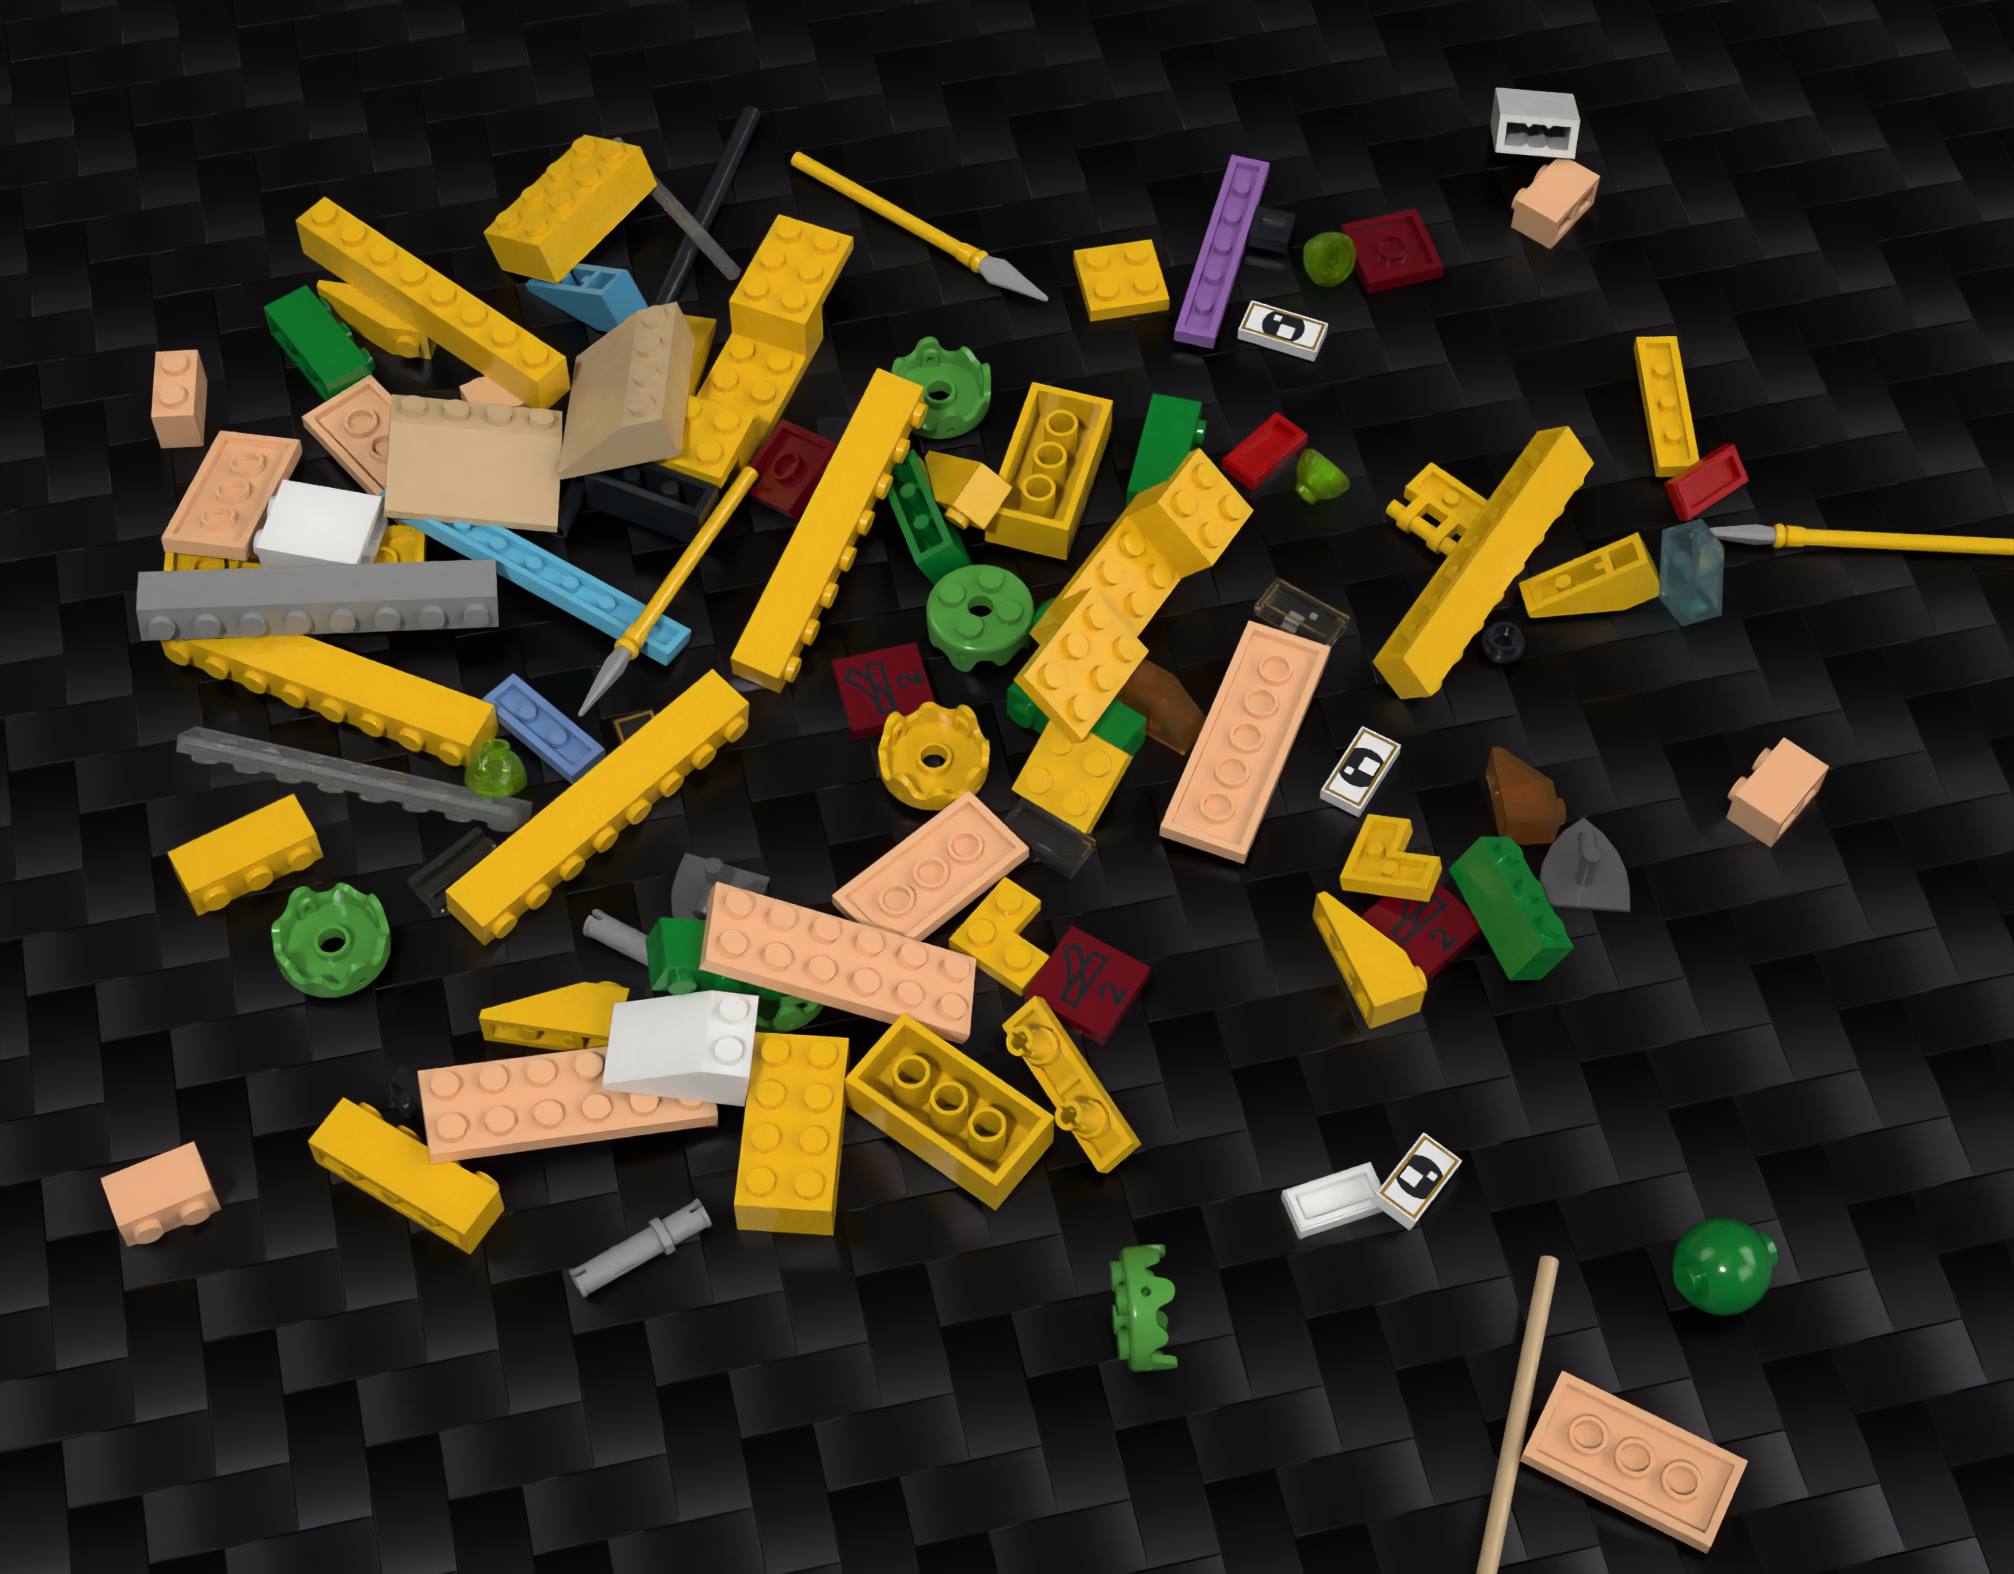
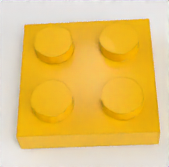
[1073,239,1170,322]
[1011,720,1133,834]

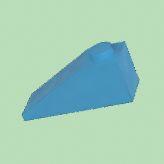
[525,263,648,332]

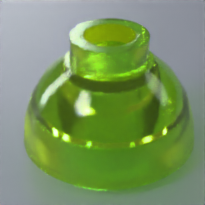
[1303,231,1356,287]
[1294,448,1350,505]
[464,739,527,798]

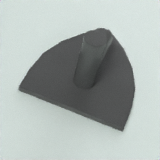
[1539,817,1630,912]
[672,853,770,920]

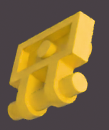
[1386,462,1488,556]

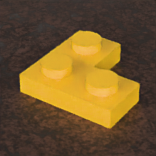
[1339,814,1442,902]
[949,877,1050,997]

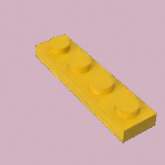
[1633,336,1699,477]

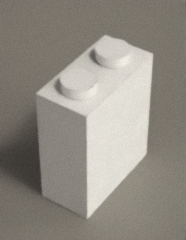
[1490,88,1580,159]
[253,480,388,568]

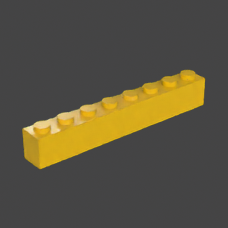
[295,196,571,409]
[730,368,928,694]
[1372,426,1594,699]
[160,635,499,770]
[445,669,749,946]

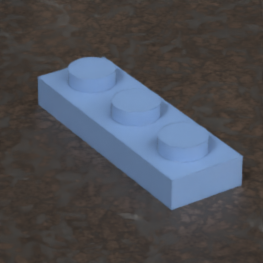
[481,673,606,785]

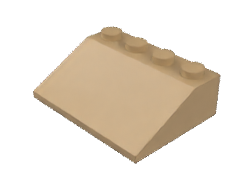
[558,302,695,480]
[384,394,562,533]

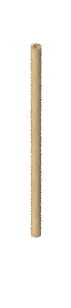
[1476,1256,1559,1574]

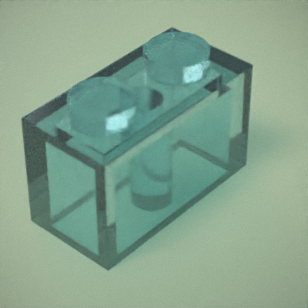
[1659,519,1724,626]

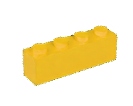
[308,1097,504,1254]

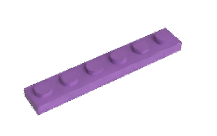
[1174,155,1270,349]

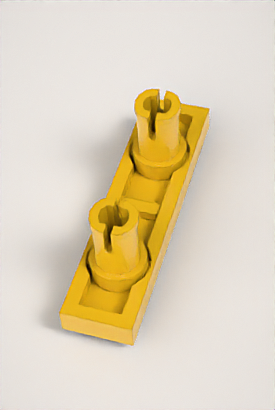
[1002,996,1141,1174]

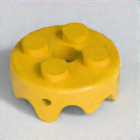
[878,702,990,811]

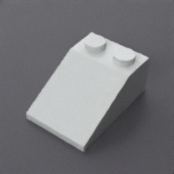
[602,990,759,1107]

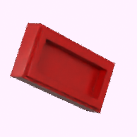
[1221,412,1308,491]
[1664,444,1749,521]

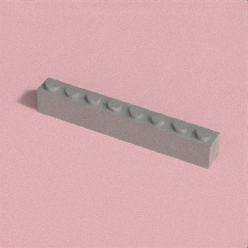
[136,559,499,641]

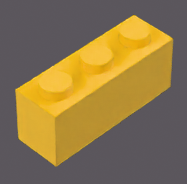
[167,793,324,916]

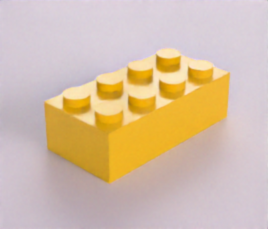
[483,135,657,284]
[985,382,1113,561]
[844,1012,1055,1211]
[734,1032,851,1236]

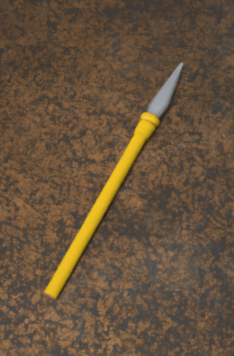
[791,151,1049,301]
[578,466,758,716]
[1690,523,2014,556]

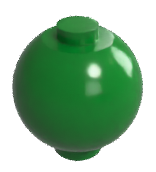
[1673,1217,1778,1316]

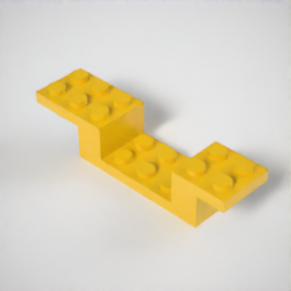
[651,214,854,489]
[1014,448,1254,744]

